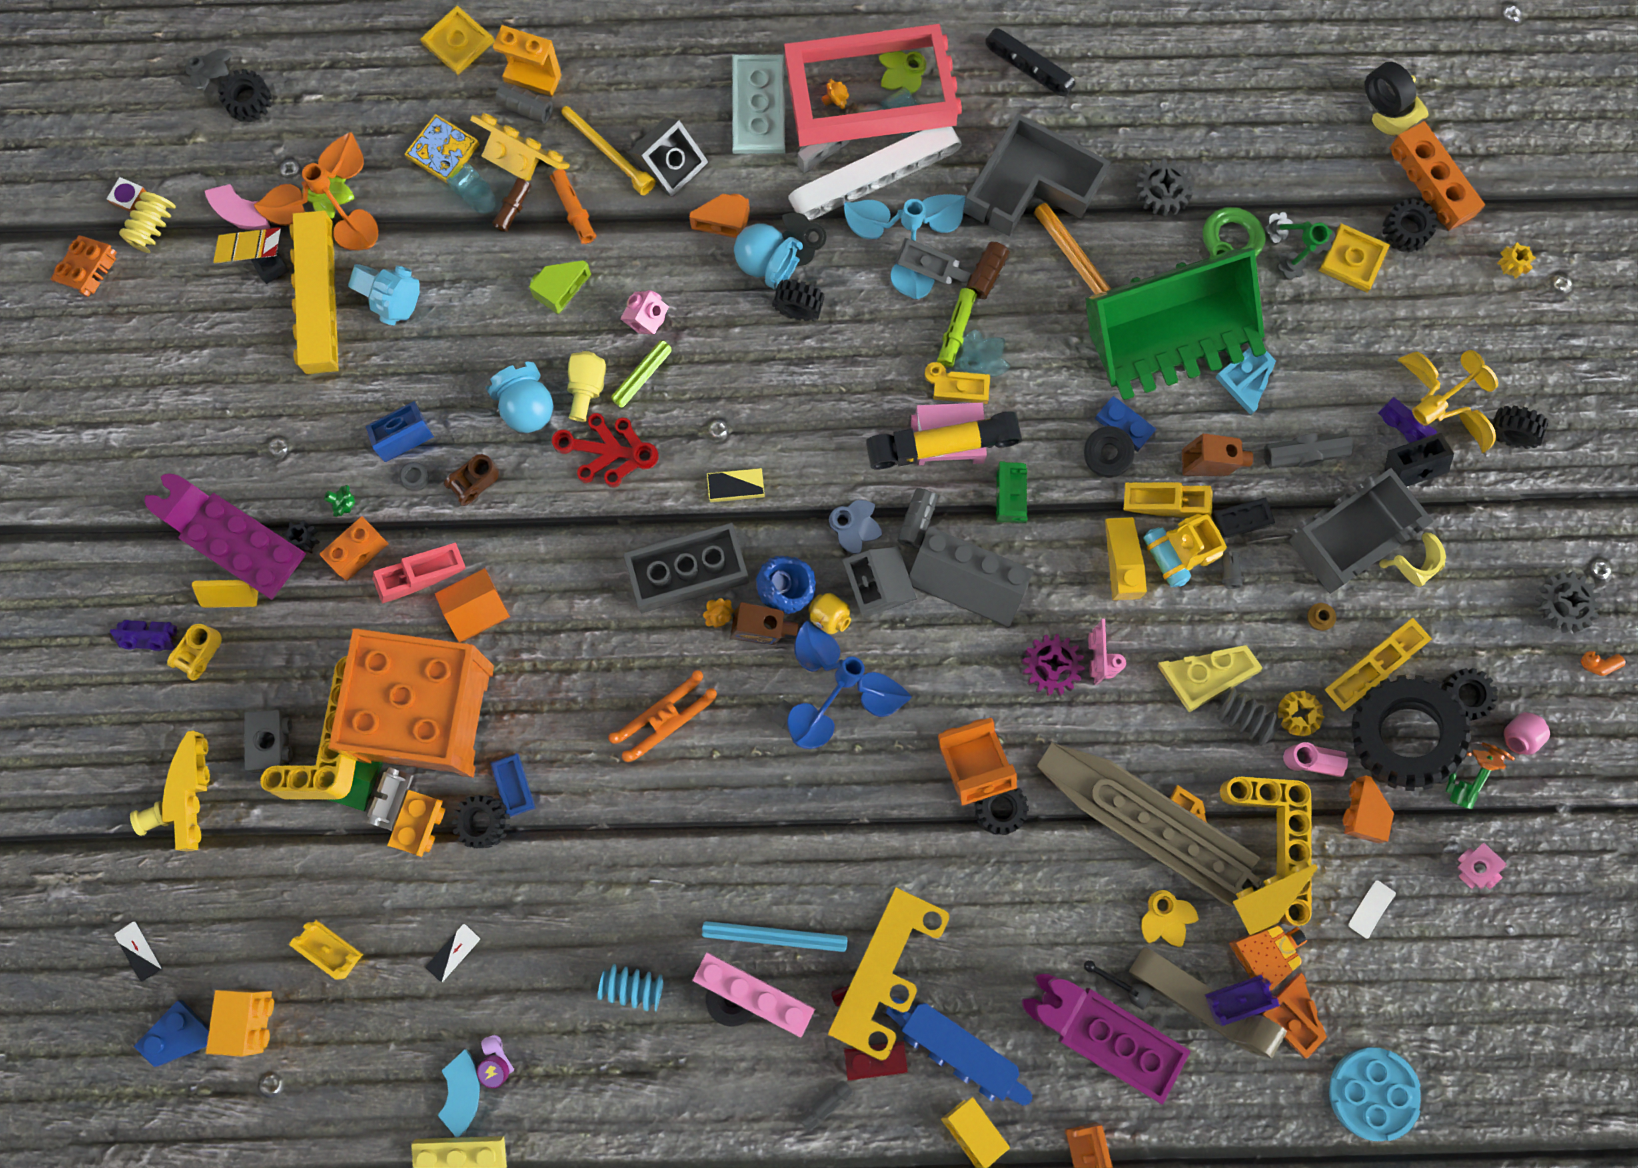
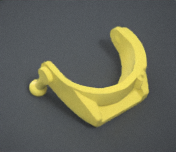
[1372,75,1428,136]
[1379,532,1446,587]

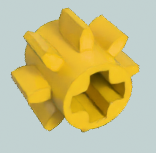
[1497,242,1536,278]

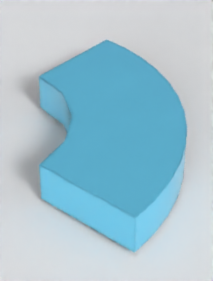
[438,1049,481,1138]

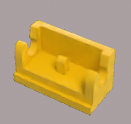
[288,920,363,979]
[941,1097,1010,1168]

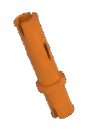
[550,169,597,244]

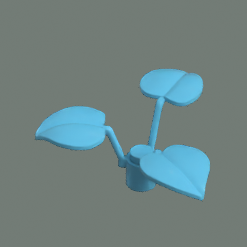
[844,194,965,299]

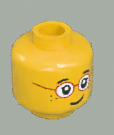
[808,593,851,635]

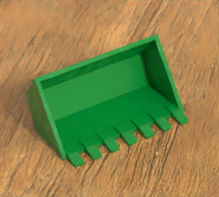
[1085,248,1266,400]

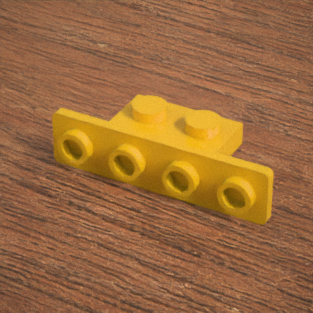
[470,113,570,181]

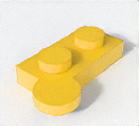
[924,362,990,404]

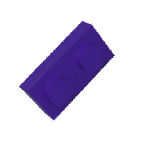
[1378,397,1437,443]

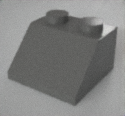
[628,117,708,197]

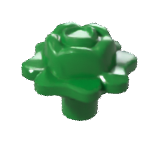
[324,485,355,517]

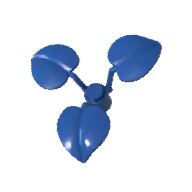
[787,621,912,749]

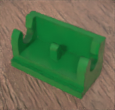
[996,461,1027,523]

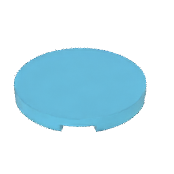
[1329,1047,1421,1141]

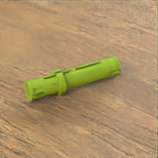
[937,288,977,368]

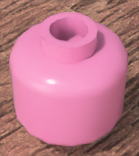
[1504,712,1550,755]

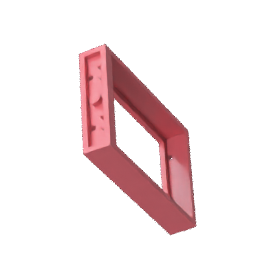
[784,24,962,147]

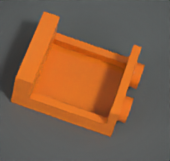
[938,718,1017,806]

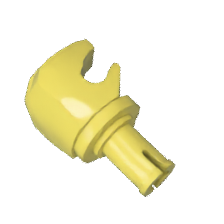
[567,351,606,422]

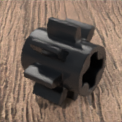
[282,520,320,554]

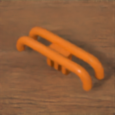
[608,670,717,762]

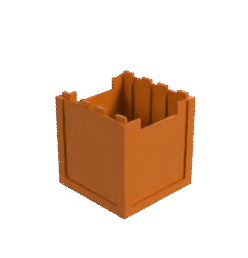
[328,628,494,778]

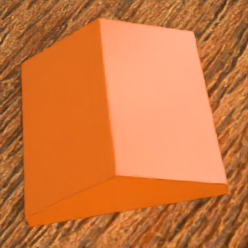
[435,568,510,643]

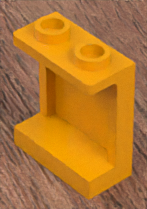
[493,25,561,97]

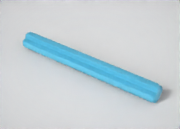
[702,921,847,952]

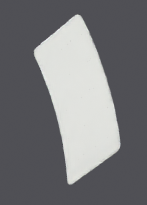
[1349,880,1396,939]

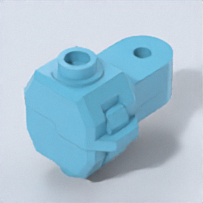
[348,264,420,325]

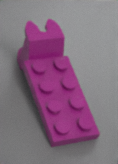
[144,474,306,600]
[1022,973,1191,1105]

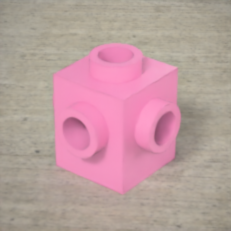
[620,290,669,334]
[1457,843,1507,890]

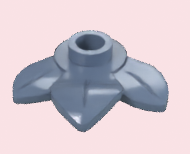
[829,500,882,554]

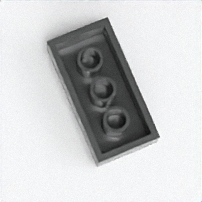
[623,522,749,614]

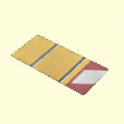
[213,228,281,263]

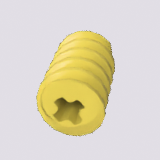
[119,192,176,253]

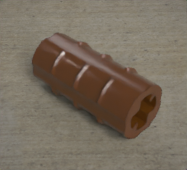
[966,241,1010,300]

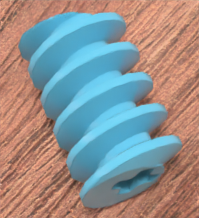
[597,963,663,1013]

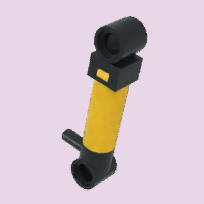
[866,411,1022,470]

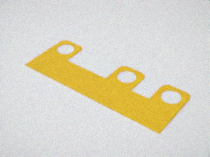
[828,888,949,1060]

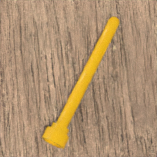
[561,106,656,196]

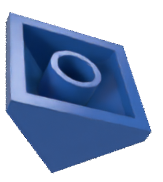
[366,401,434,462]

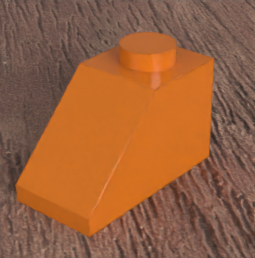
[689,194,750,238]

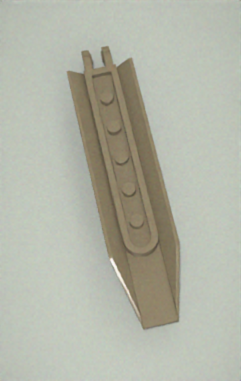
[1036,743,1265,908]

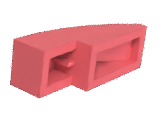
[372,543,466,604]

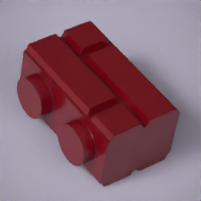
[843,1040,908,1081]

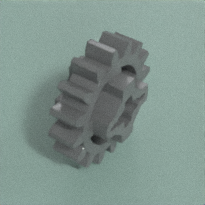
[1135,158,1195,216]
[1535,571,1602,633]

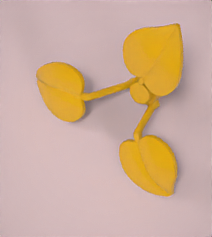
[1397,350,1498,453]

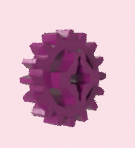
[1022,634,1085,696]

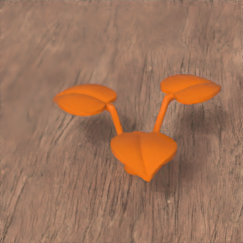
[254,132,378,251]

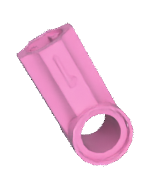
[1283,742,1348,777]

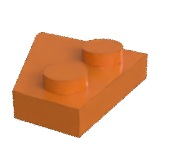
[1260,973,1327,1059]

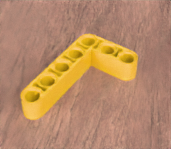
[260,656,356,799]
[1220,777,1312,926]

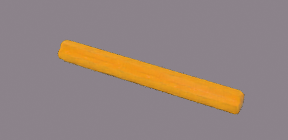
[1034,203,1111,294]

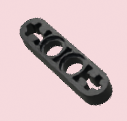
[985,28,1075,97]

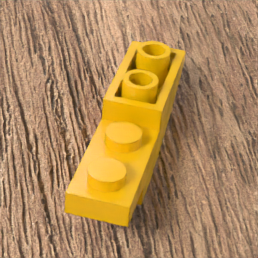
[162,731,210,852]

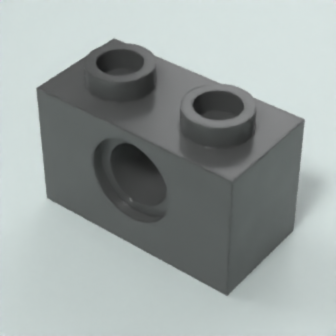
[244,710,293,773]

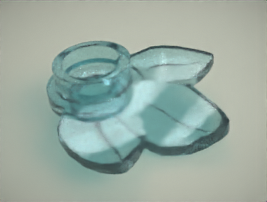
[959,329,1010,377]

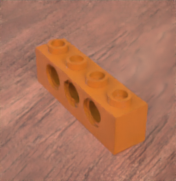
[1389,121,1485,231]

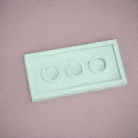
[732,55,785,154]

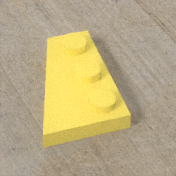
[411,1136,506,1168]

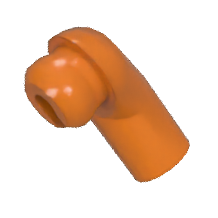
[1581,651,1625,676]

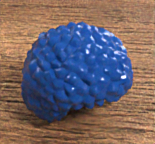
[756,555,816,614]

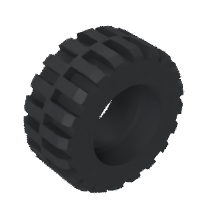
[1352,675,1471,791]

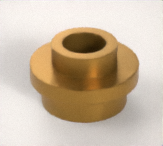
[1307,603,1336,631]

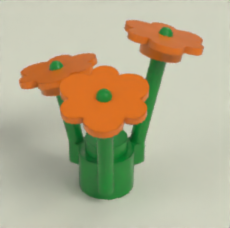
[1445,742,1515,809]

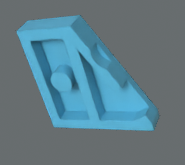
[1215,348,1276,415]

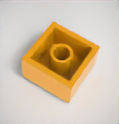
[206,989,274,1056]

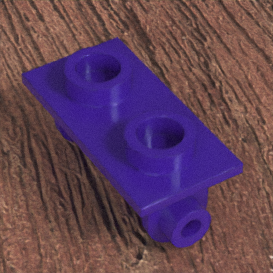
[110,620,177,651]

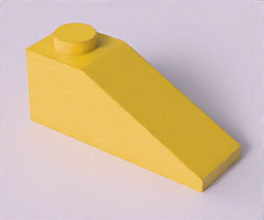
[1105,517,1147,601]

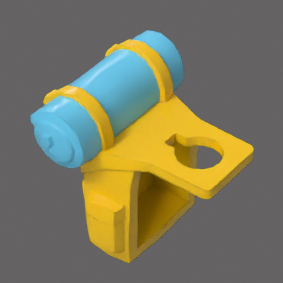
[1143,514,1227,588]

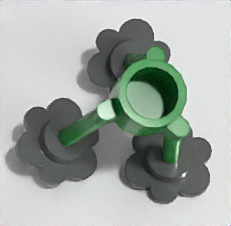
[1265,212,1336,280]

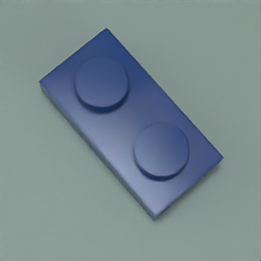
[1095,396,1156,452]

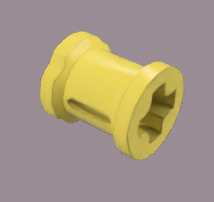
[130,801,170,836]

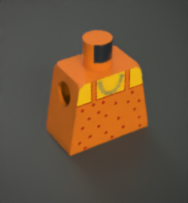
[1229,925,1307,991]

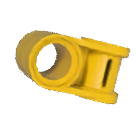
[167,624,222,681]

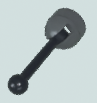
[1084,960,1154,1010]

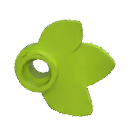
[879,51,927,95]
[302,175,355,218]

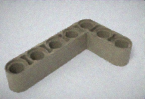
[1129,947,1287,1059]

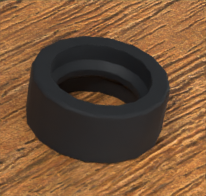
[1364,62,1416,116]

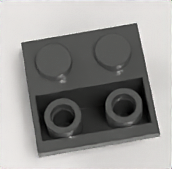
[842,547,917,618]

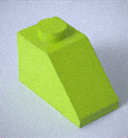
[529,260,591,315]

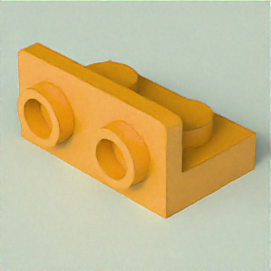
[387,790,446,857]

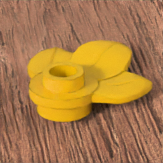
[1141,890,1199,947]

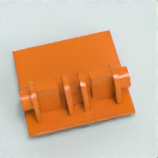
[50,235,117,297]

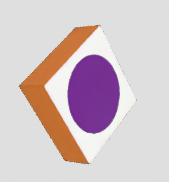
[107,177,146,212]

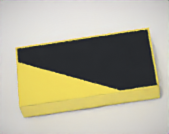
[707,468,765,502]

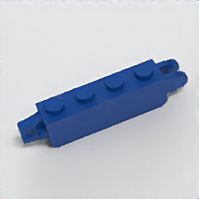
[885,997,1033,1106]

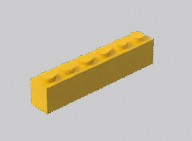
[289,211,339,374]

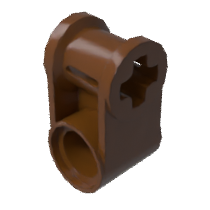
[444,454,499,506]

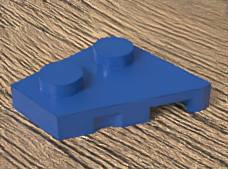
[134,1000,210,1067]

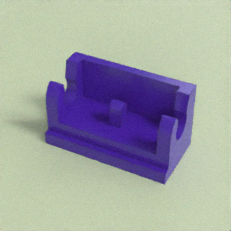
[1205,975,1280,1026]

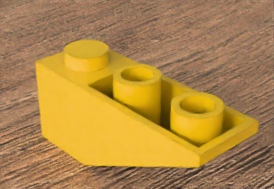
[1233,862,1318,936]

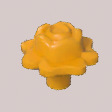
[822,79,849,109]
[703,598,734,628]

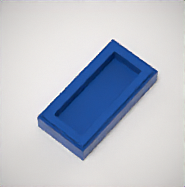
[490,753,536,817]

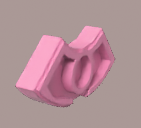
[205,184,270,230]

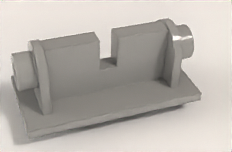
[367,767,414,831]

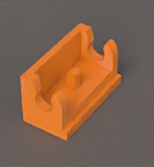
[1065,1122,1113,1168]

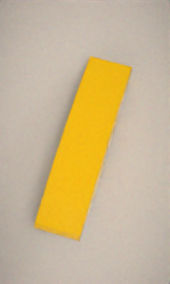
[1324,618,1432,712]

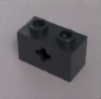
[1384,433,1454,487]

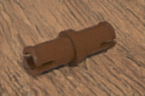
[492,177,532,232]

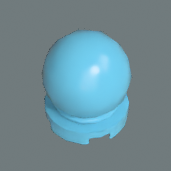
[734,223,803,290]
[486,361,554,433]

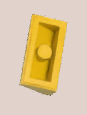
[192,580,258,608]

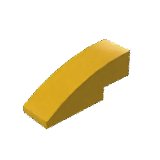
[1124,482,1213,519]

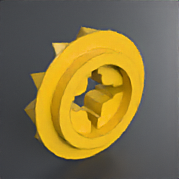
[1277,691,1325,736]

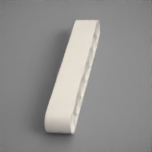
[788,126,962,221]

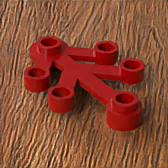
[552,413,659,488]

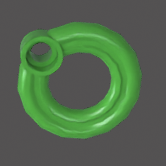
[1202,207,1265,257]

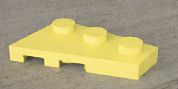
[1158,645,1263,713]

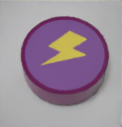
[477,1055,509,1088]

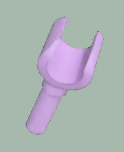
[481,1035,515,1074]

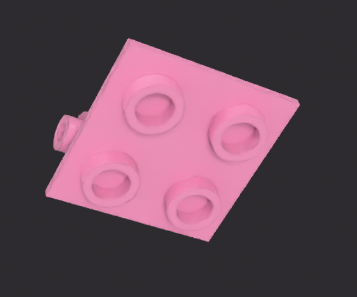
[1088,619,1126,685]

